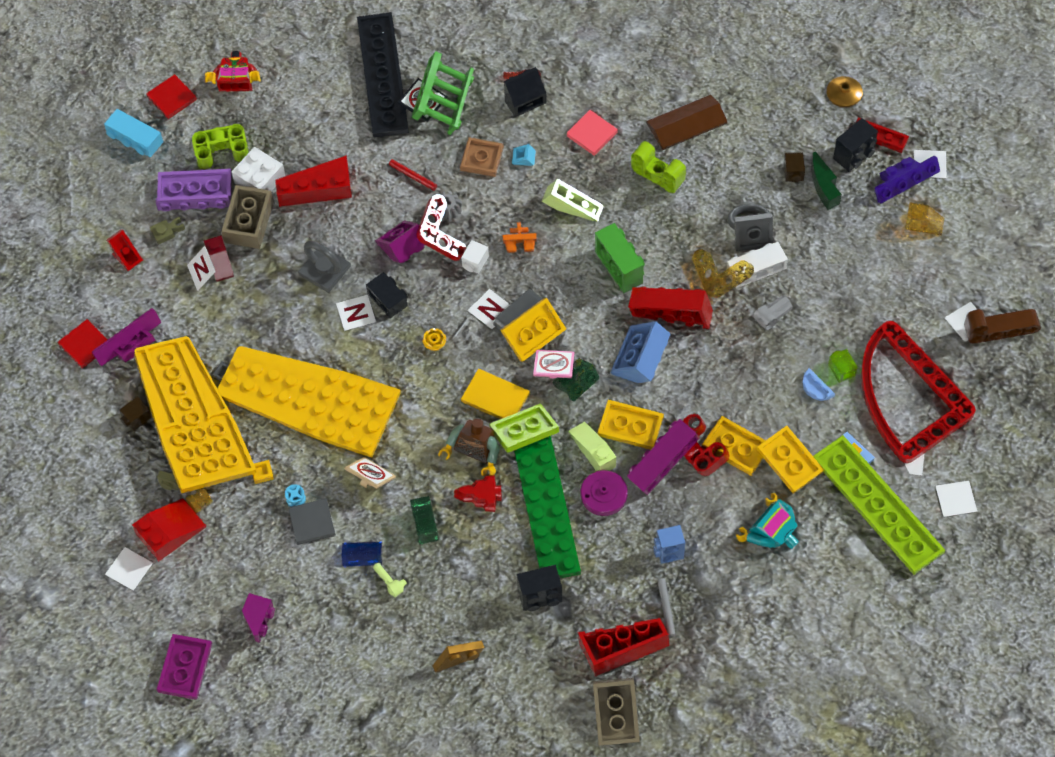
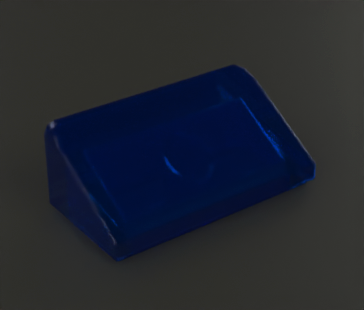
[341,542,382,567]

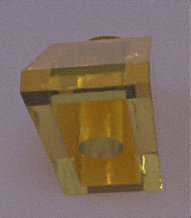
[905,202,945,236]

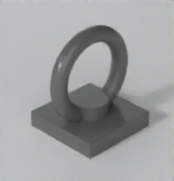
[727,204,773,251]
[298,241,351,293]

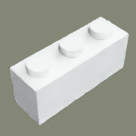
[726,242,788,289]

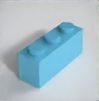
[104,109,163,158]

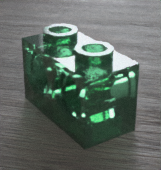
[410,496,439,545]

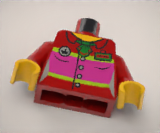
[205,51,261,92]

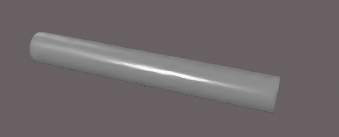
[657,578,676,637]

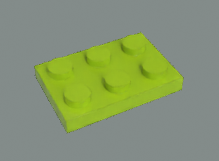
[489,403,559,453]

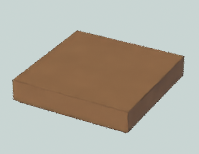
[460,137,504,177]

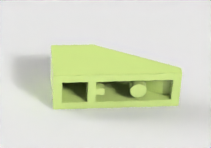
[542,179,603,222]
[568,422,616,471]

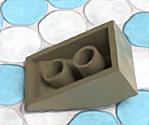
[593,677,640,746]

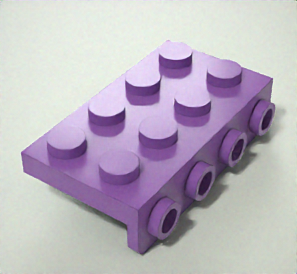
[156,169,232,211]

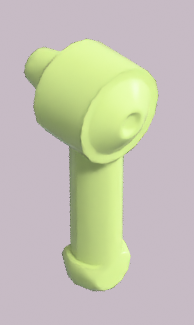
[373,563,407,597]

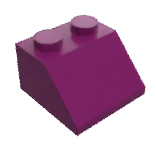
[375,220,427,263]

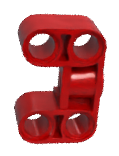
[682,414,730,476]

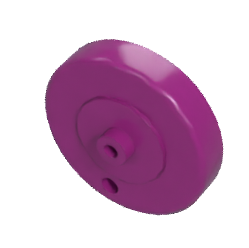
[580,470,628,516]

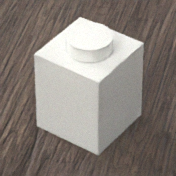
[461,240,489,274]

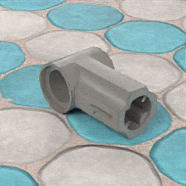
[753,296,793,330]

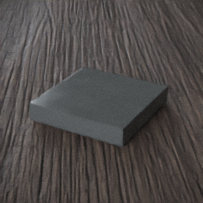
[288,498,336,545]

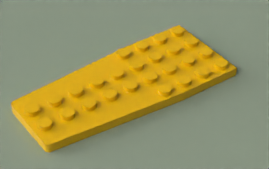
[134,336,256,494]
[217,346,401,458]

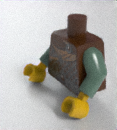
[438,419,500,476]

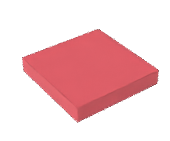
[567,110,618,156]

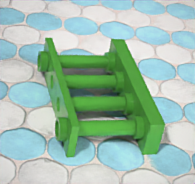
[411,51,474,135]

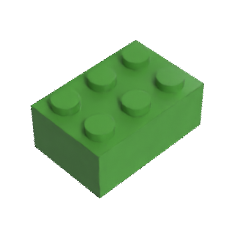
[595,223,645,293]

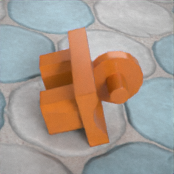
[503,222,537,253]

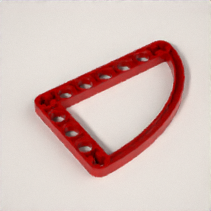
[861,321,976,463]

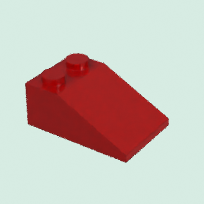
[132,498,206,562]

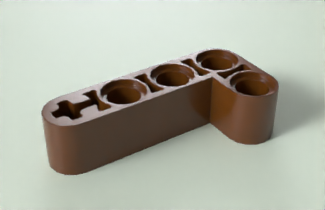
[964,309,1041,344]

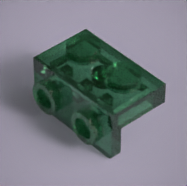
[552,358,600,402]

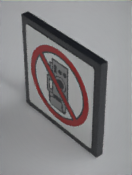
[398,78,448,122]

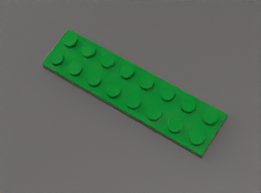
[514,436,581,578]

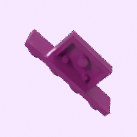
[92,308,161,366]

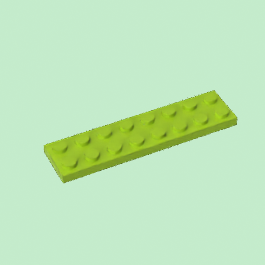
[813,435,945,575]

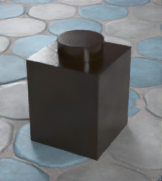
[784,152,805,183]
[119,396,152,431]

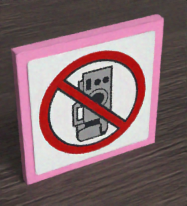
[533,350,574,379]

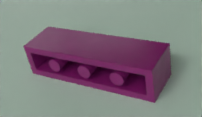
[627,419,700,495]

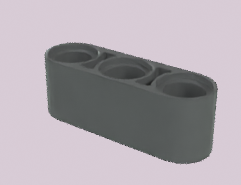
[493,289,542,332]

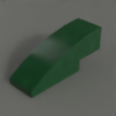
[811,151,842,210]

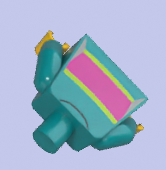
[736,493,799,549]

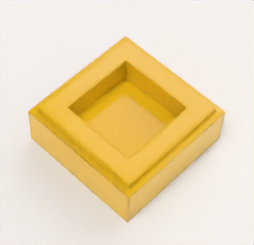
[253,460,274,484]

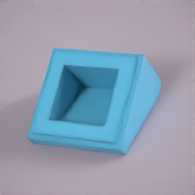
[512,144,536,166]

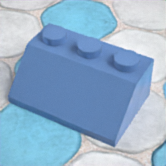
[610,321,671,383]

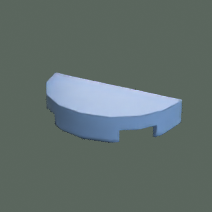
[802,368,835,401]

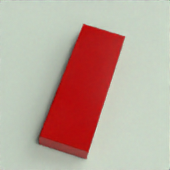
[856,117,909,153]

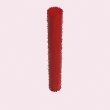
[389,159,437,191]

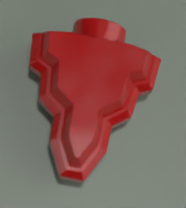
[454,475,502,512]

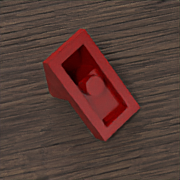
[106,230,143,271]

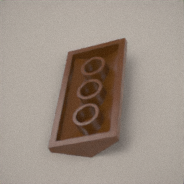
[646,95,727,150]

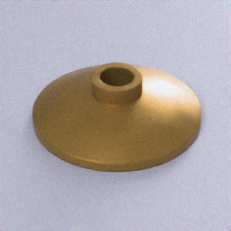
[826,76,863,107]

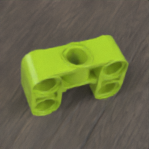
[192,124,249,170]
[631,141,686,193]

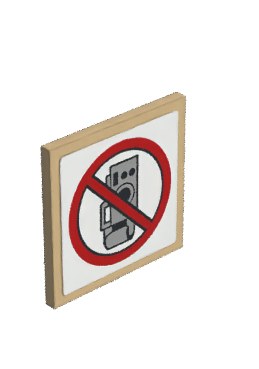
[345,457,396,489]

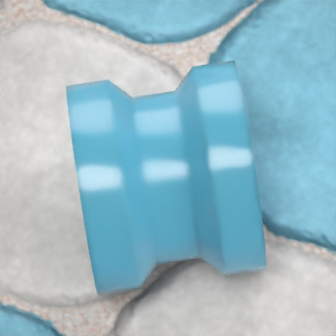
[285,484,306,507]

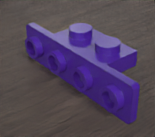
[875,156,940,204]

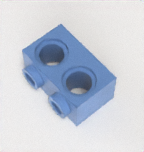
[653,525,685,564]

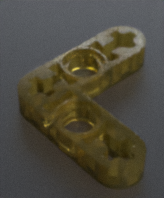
[692,249,754,298]

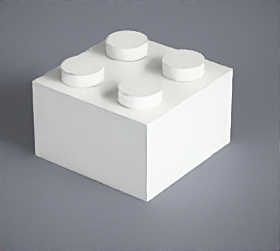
[232,147,285,192]

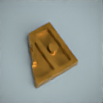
[432,640,485,673]

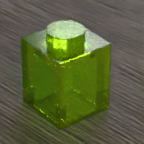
[828,349,858,383]

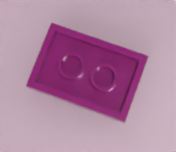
[157,634,212,700]

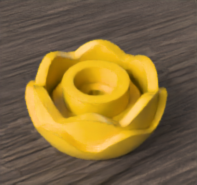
[422,328,446,351]

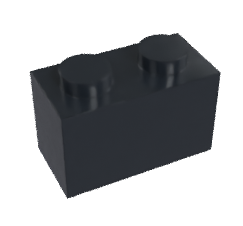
[366,272,408,318]

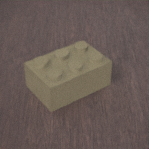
[221,185,274,249]

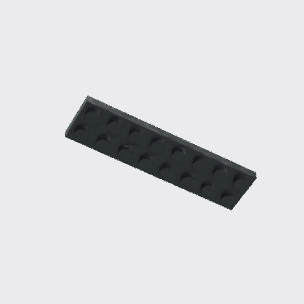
[357,12,409,138]

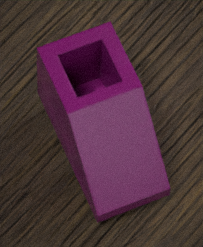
[242,593,275,643]

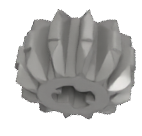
[433,191,462,223]

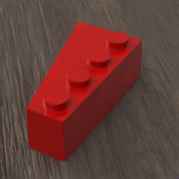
[275,155,352,207]
[628,286,713,330]
[578,618,669,677]

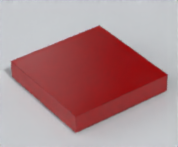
[146,74,197,119]
[58,319,108,369]

